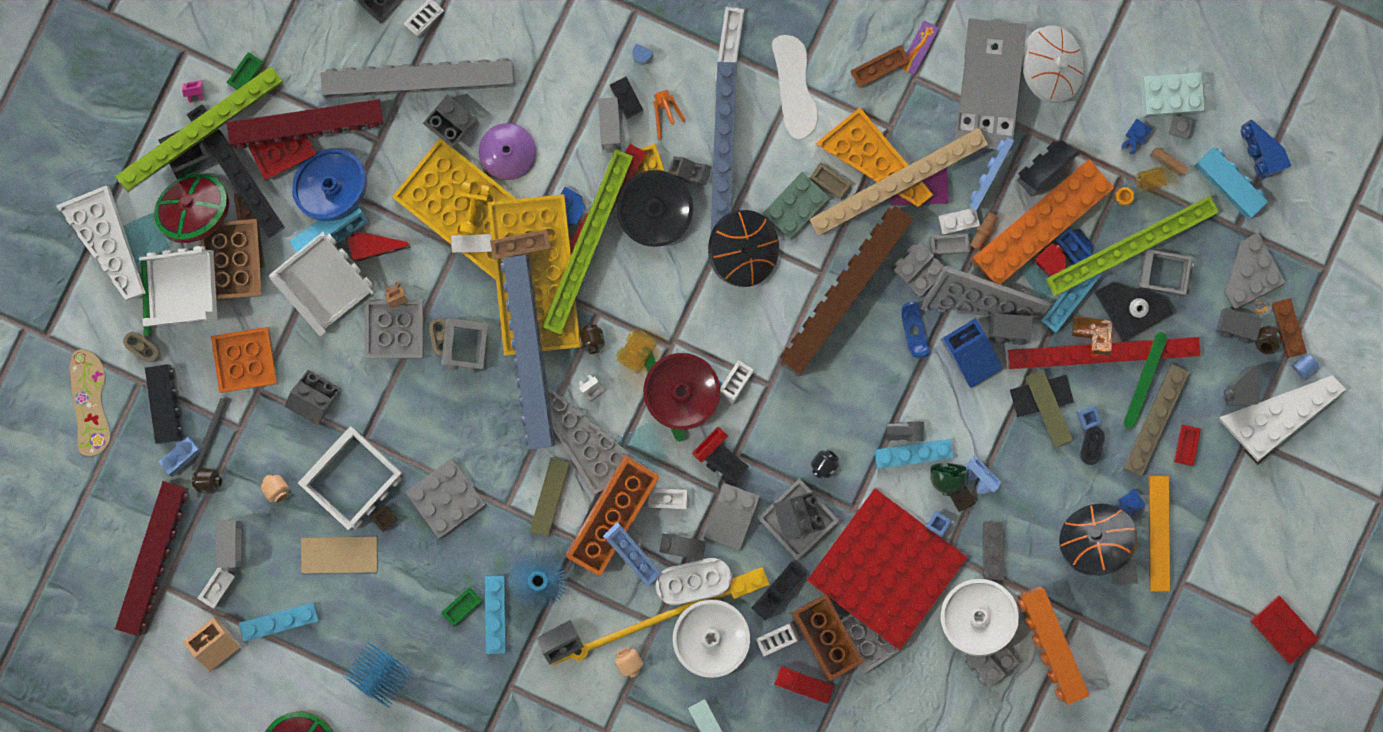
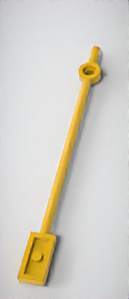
[552,567,769,665]

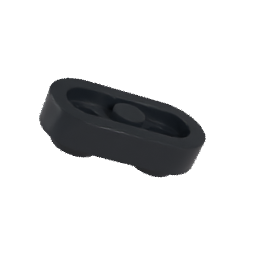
[1080,427,1105,465]

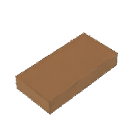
[1149,147,1188,177]

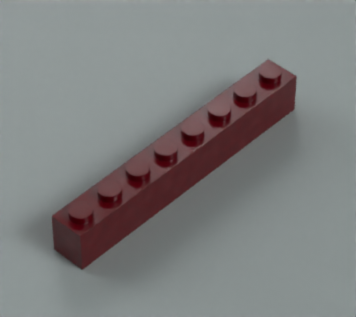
[226,99,384,150]
[115,481,189,636]

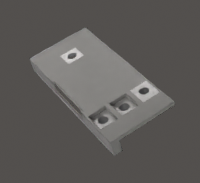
[955,17,1027,151]

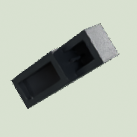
[751,561,806,621]

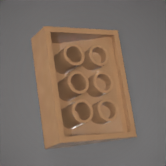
[200,219,262,301]

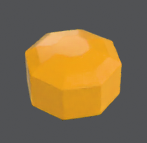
[1115,187,1134,206]

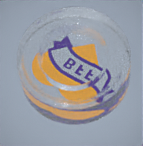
[1252,296,1272,316]

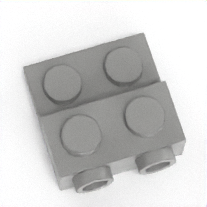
[893,243,944,297]
[965,647,1019,687]

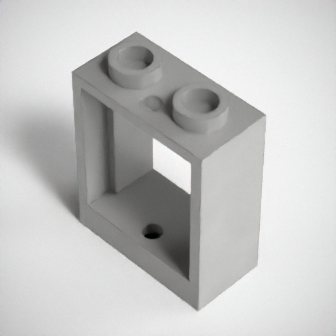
[598,97,621,153]
[1137,249,1194,296]
[441,318,488,373]
[216,520,242,571]

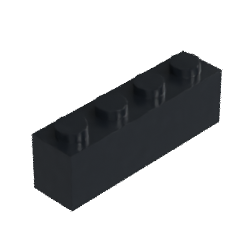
[145,364,184,444]

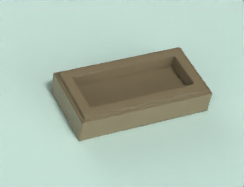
[809,162,852,200]

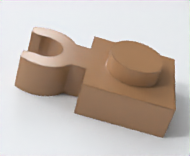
[385,281,408,309]

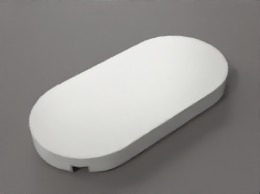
[655,558,732,605]

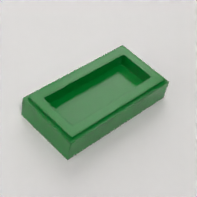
[226,52,265,90]
[441,587,482,627]

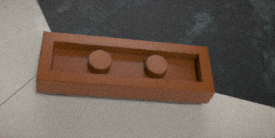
[850,45,910,89]
[1271,298,1307,358]

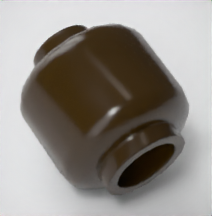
[579,324,605,354]
[1255,326,1282,355]
[192,468,222,494]

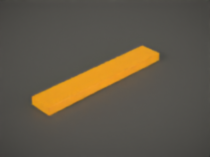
[1149,476,1170,591]

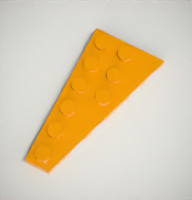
[815,107,933,208]

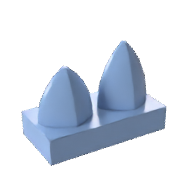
[159,437,201,477]
[966,456,1002,494]

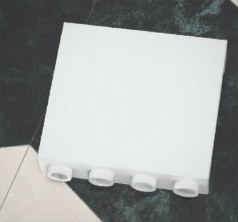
[269,232,374,336]
[139,246,217,327]

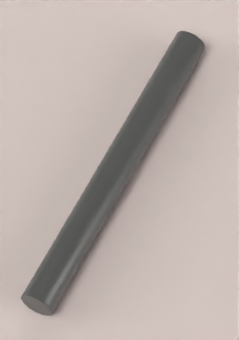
[192,398,228,471]

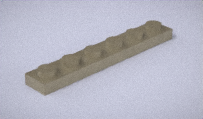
[1123,364,1189,476]

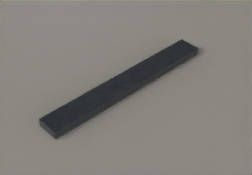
[186,104,285,239]

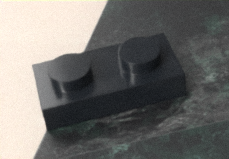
[609,77,644,119]

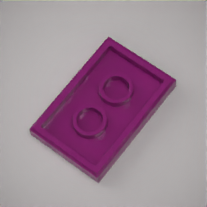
[890,168,948,206]

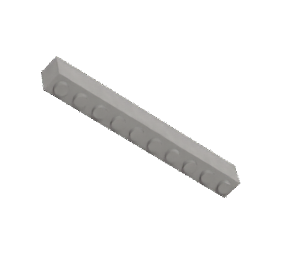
[321,58,514,98]

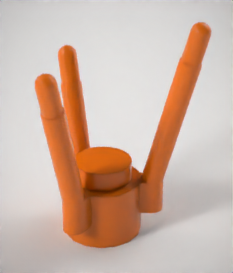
[653,90,686,140]

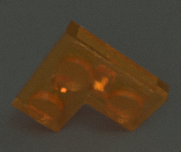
[1072,316,1112,356]

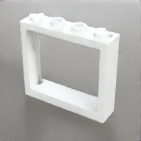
[298,426,403,530]

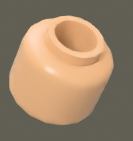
[260,475,289,504]
[615,647,643,677]

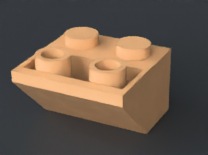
[183,617,241,671]

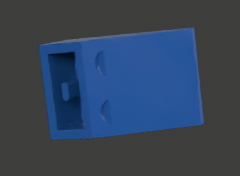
[1240,119,1291,179]
[940,318,1003,388]

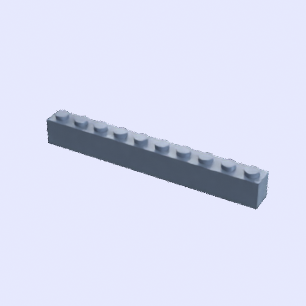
[710,62,737,235]
[501,254,555,450]

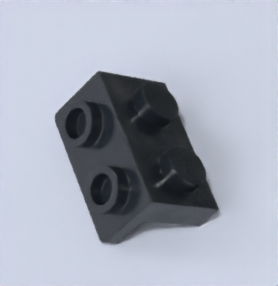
[705,444,749,485]

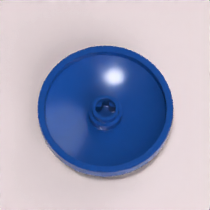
[292,148,367,221]

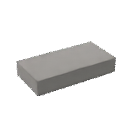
[930,233,970,255]

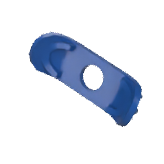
[901,302,930,358]

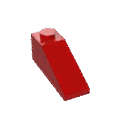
[347,232,410,262]
[774,665,834,704]

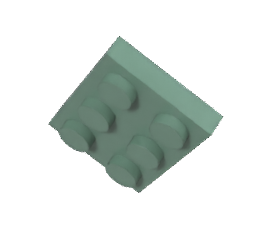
[762,172,830,239]

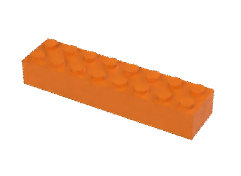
[970,159,1114,285]

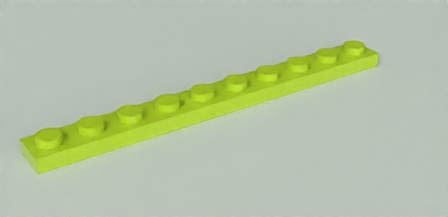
[116,66,283,193]
[542,149,633,335]
[1045,196,1219,296]

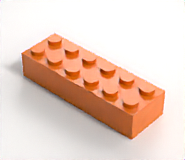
[566,455,659,576]
[1016,586,1090,705]

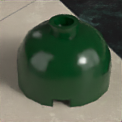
[930,463,969,496]

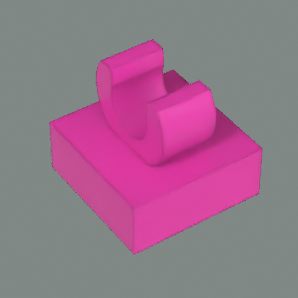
[182,80,204,103]

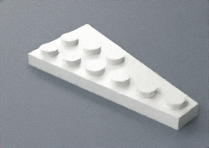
[56,185,146,300]
[1219,375,1346,462]

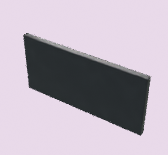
[1010,375,1074,417]

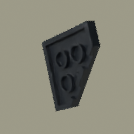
[1094,282,1174,342]

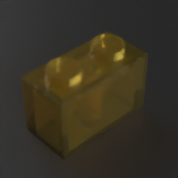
[616,328,658,374]

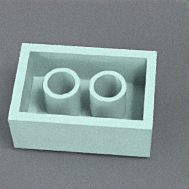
[1140,72,1205,118]

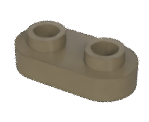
[429,318,453,356]
[123,332,159,363]

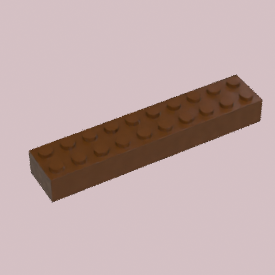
[779,206,913,377]

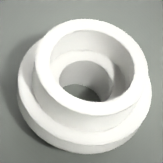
[1129,298,1149,318]

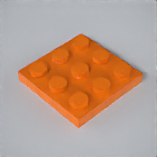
[211,327,278,393]

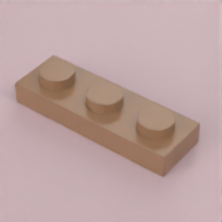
[490,229,551,260]

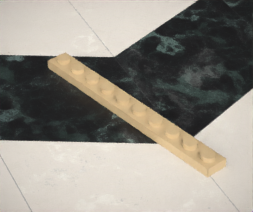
[809,128,988,237]

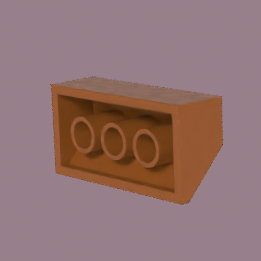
[790,594,864,681]

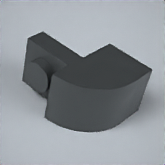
[668,156,712,186]
[659,533,706,560]

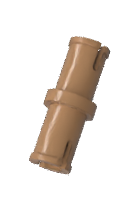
[969,212,998,251]

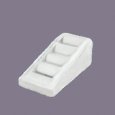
[404,0,444,39]
[720,360,754,404]
[755,622,800,656]

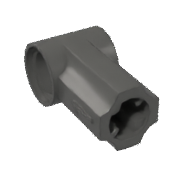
[886,422,924,441]

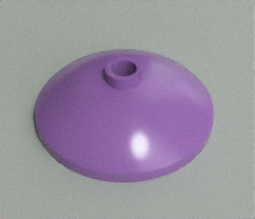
[479,123,536,180]

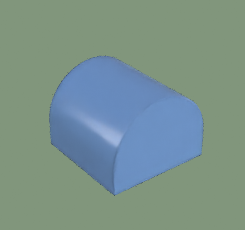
[633,44,653,65]
[1292,354,1320,381]
[1076,405,1102,430]
[926,511,953,537]

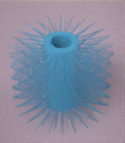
[509,552,567,610]
[342,641,414,707]

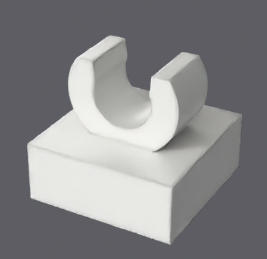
[579,375,604,401]

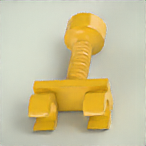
[460,181,490,235]

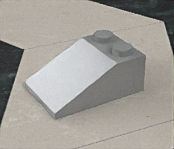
[704,483,760,550]

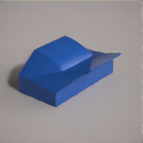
[560,187,586,226]
[1054,227,1093,265]

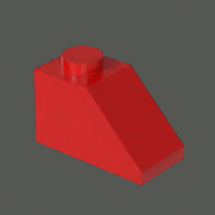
[1033,243,1066,277]

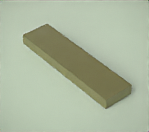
[1025,370,1073,448]
[529,458,570,537]

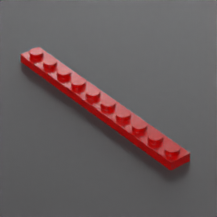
[1007,337,1201,370]

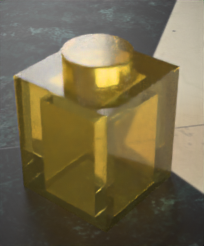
[1135,166,1167,193]

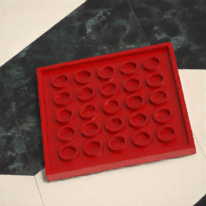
[806,488,967,650]

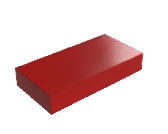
[1174,425,1201,466]
[692,427,728,463]

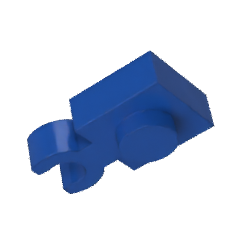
[1121,118,1152,155]
[1115,489,1146,516]

